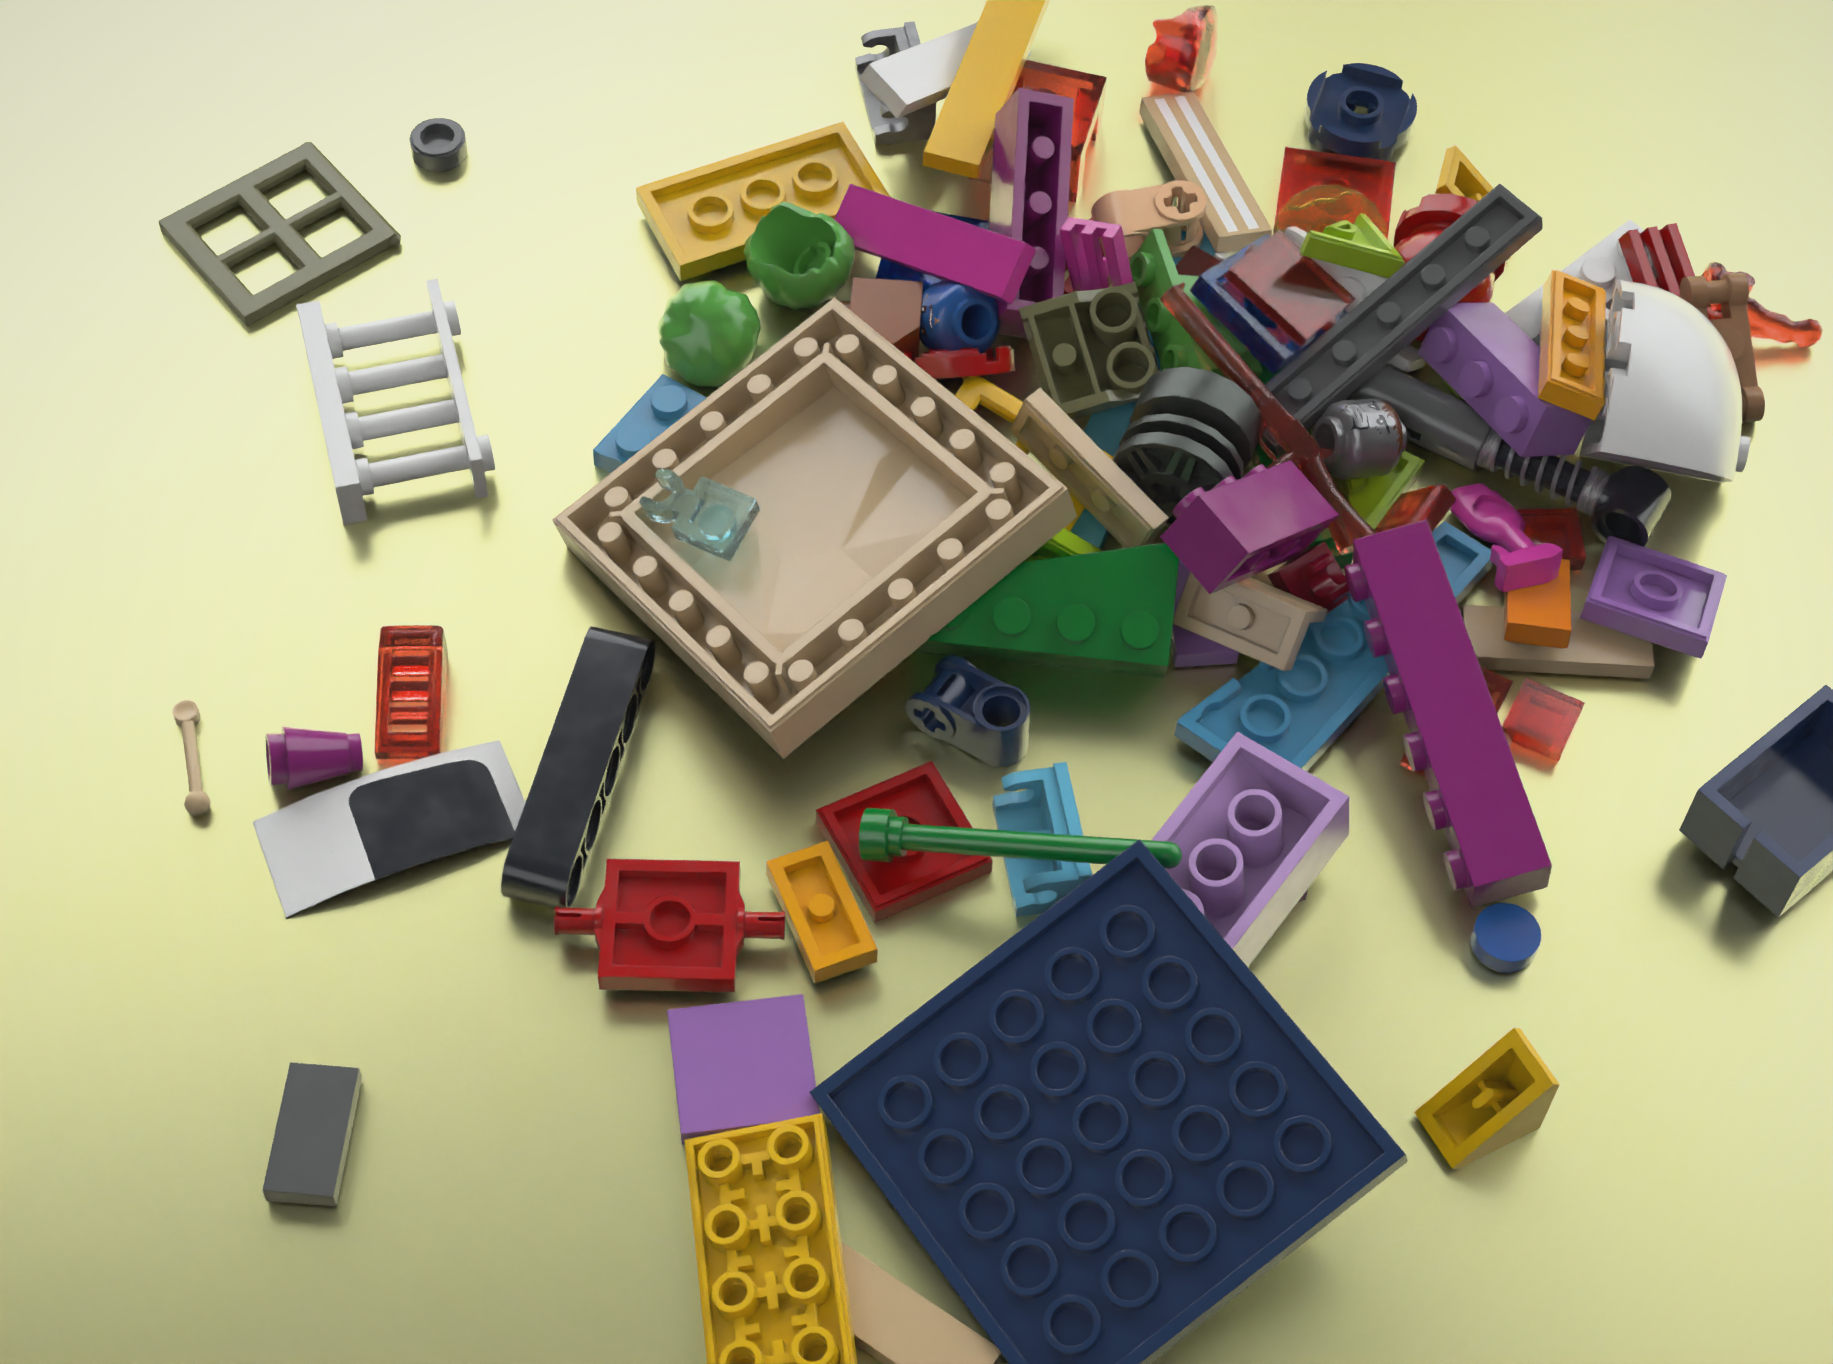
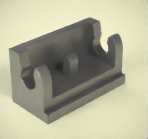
[855,21,936,146]

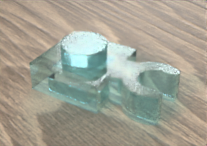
[639,469,760,561]

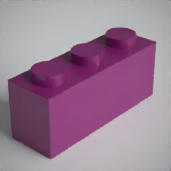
[1161,460,1339,594]

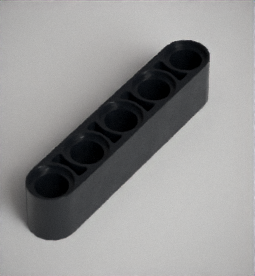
[501,626,656,908]

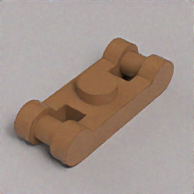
[1680,273,1765,422]

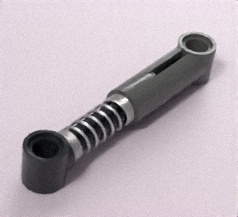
[1320,335,1671,546]

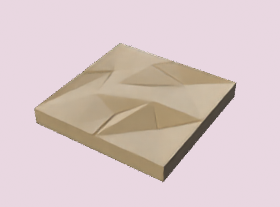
[552,298,1077,759]

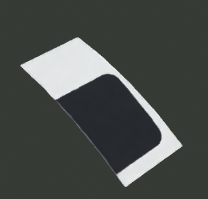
[253,740,525,918]

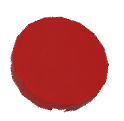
[902,345,1015,379]

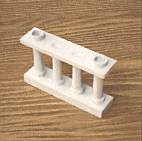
[296,278,495,525]

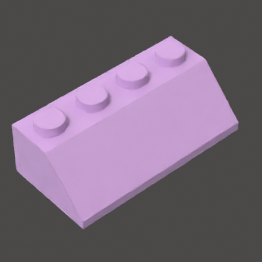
[1152,732,1349,967]

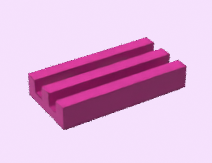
[1059,217,1133,292]

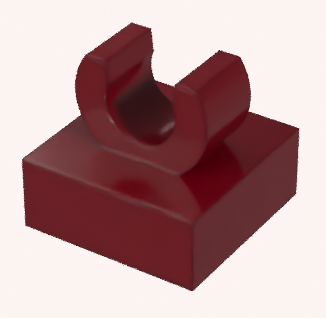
[1267,542,1350,614]

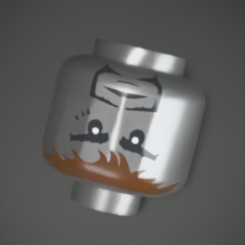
[1312,399,1407,479]

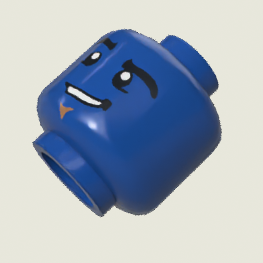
[919,281,1001,354]

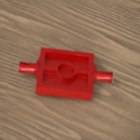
[554,859,785,992]

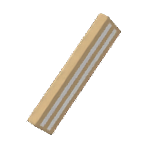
[1139,91,1272,253]

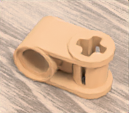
[1091,180,1206,263]

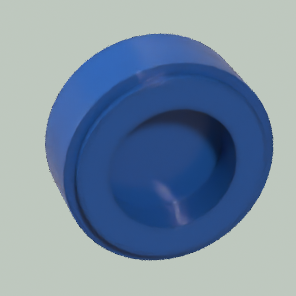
[1470,903,1541,973]

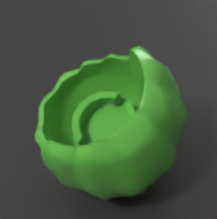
[743,202,855,310]
[657,280,761,387]

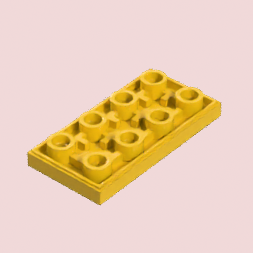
[684,1113,858,1364]

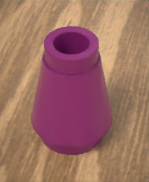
[265,726,363,791]

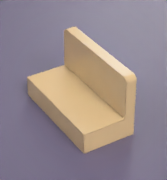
[1173,572,1328,671]

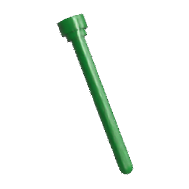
[859,808,1182,869]

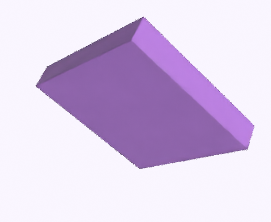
[1580,536,1727,659]
[667,994,820,1145]

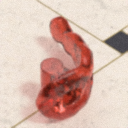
[1701,261,1823,348]

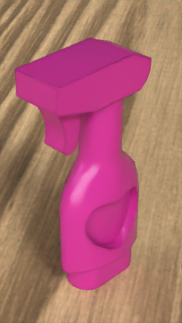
[1448,483,1563,592]

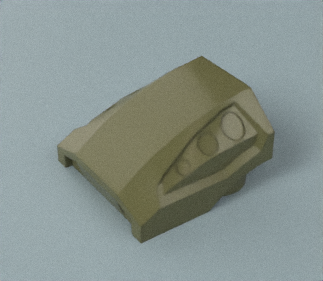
[1019,282,1160,420]

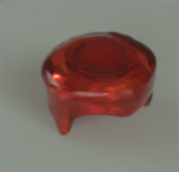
[1145,5,1218,93]

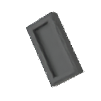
[262,1062,362,1207]

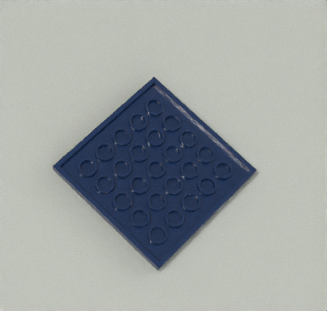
[809,839,1407,1364]

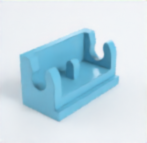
[992,762,1092,917]

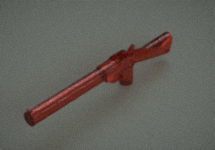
[1160,282,1376,555]

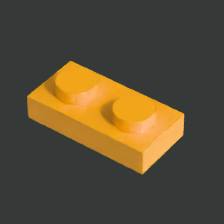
[766,841,878,984]

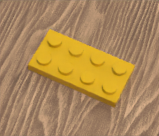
[636,121,890,281]

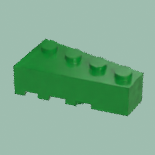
[915,543,1179,678]

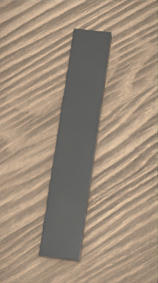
[1251,183,1543,457]

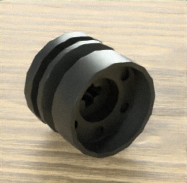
[1112,367,1262,527]

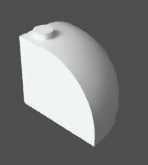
[1580,279,1750,483]

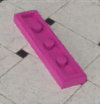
[834,184,1036,304]

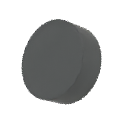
[409,118,468,172]

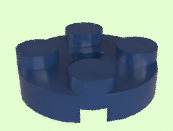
[1304,63,1417,164]

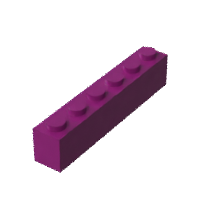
[1344,519,1552,909]

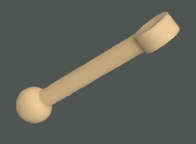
[172,700,211,816]

